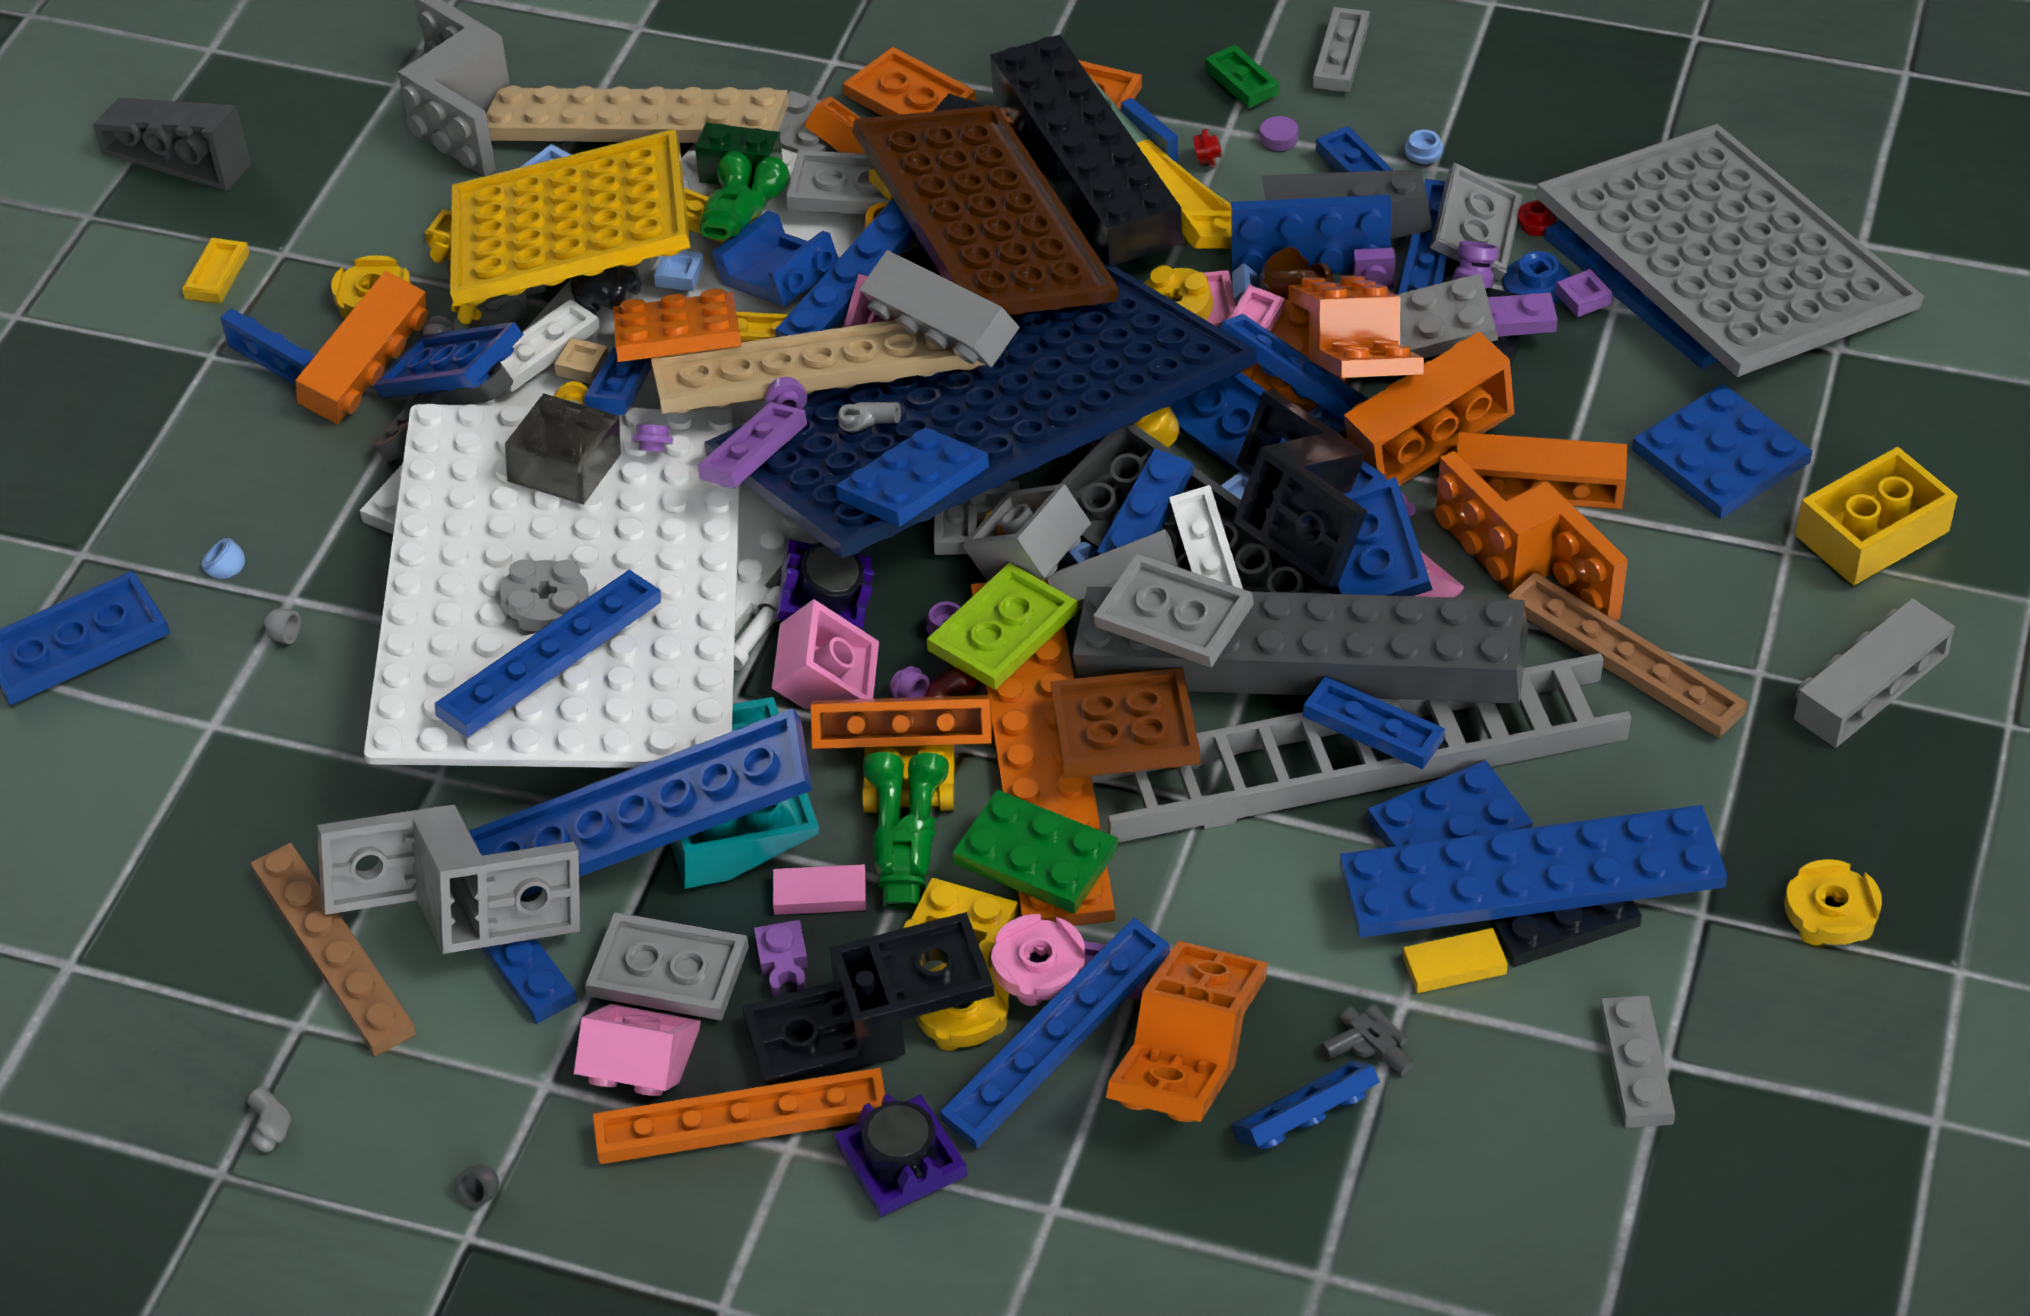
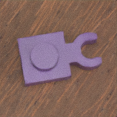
[754,920,808,997]

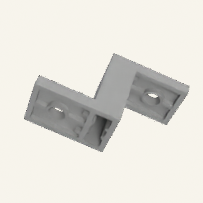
[398,0,511,177]
[317,805,580,954]

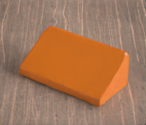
[805,96,866,154]

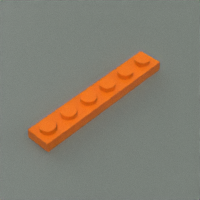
[593,1068,885,1164]

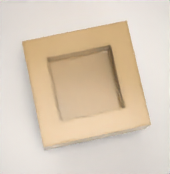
[554,338,609,384]

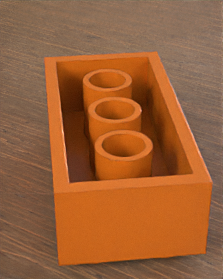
[1344,331,1515,486]

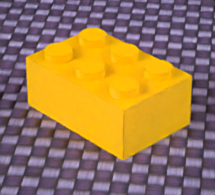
[1795,446,1958,586]

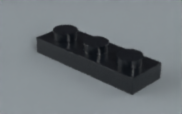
[1493,900,1642,968]

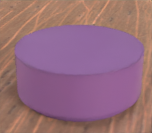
[1260,116,1298,151]

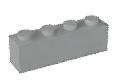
[859,250,1020,368]
[1794,598,1955,748]

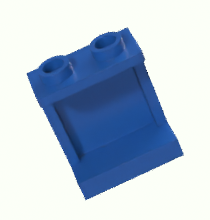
[711,210,839,306]

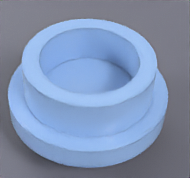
[1405,129,1443,165]

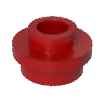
[1193,129,1222,167]
[1518,200,1557,236]

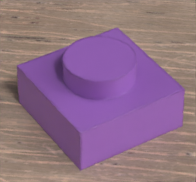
[1352,248,1395,288]
[1555,269,1612,318]

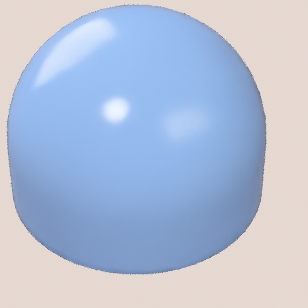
[201,538,245,579]

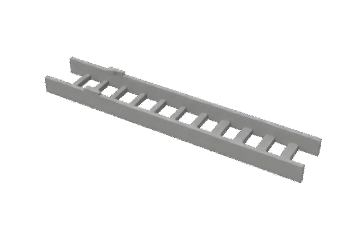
[1091,653,1632,843]

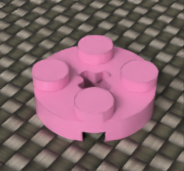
[991,914,1085,1006]

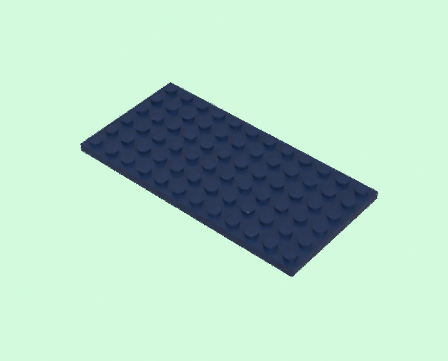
[704,263,1257,559]

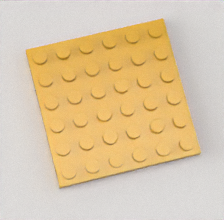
[450,129,690,306]

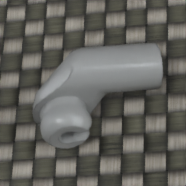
[837,402,901,433]
[247,1087,291,1152]

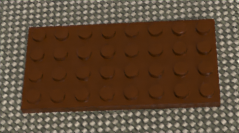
[852,105,1119,315]

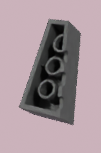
[93,98,252,191]
[1262,169,1433,239]

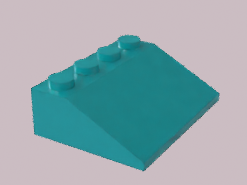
[671,697,819,889]

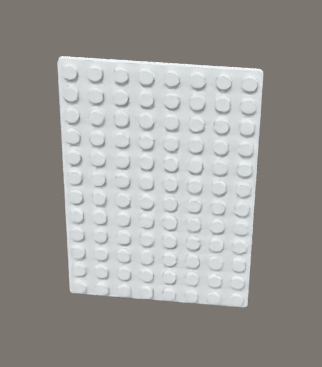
[364,404,742,768]

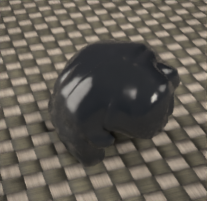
[571,265,642,316]

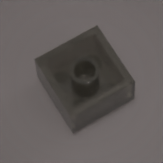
[505,393,621,505]

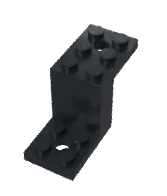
[1233,389,1367,589]

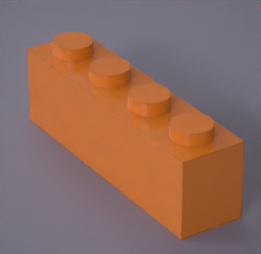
[295,270,428,425]
[1457,432,1627,509]
[810,695,992,749]

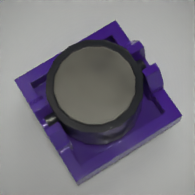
[776,539,874,630]
[834,1094,967,1217]

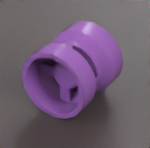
[1453,241,1499,288]

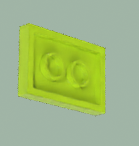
[927,562,1078,690]

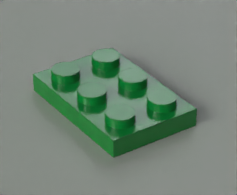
[952,790,1118,914]

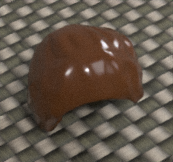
[1259,246,1335,300]

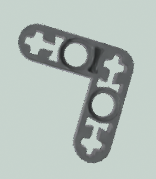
[374,363,513,462]

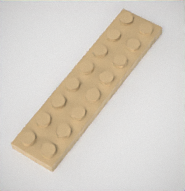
[486,86,789,143]
[650,320,985,414]

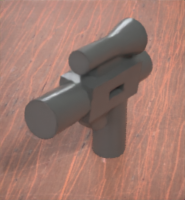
[1320,1004,1415,1077]

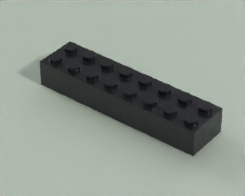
[990,34,1182,267]

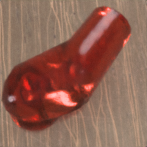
[924,666,977,697]

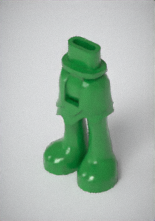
[700,151,790,240]
[863,752,949,910]

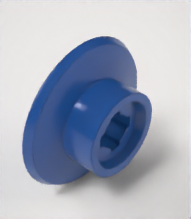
[1501,251,1571,304]

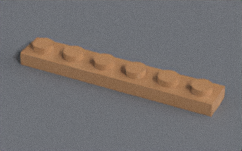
[1508,572,1748,739]
[250,843,417,1057]

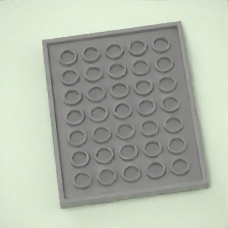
[1535,124,1924,377]

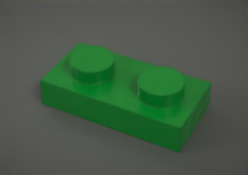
[1205,44,1279,109]

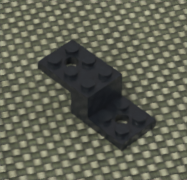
[742,912,995,1086]

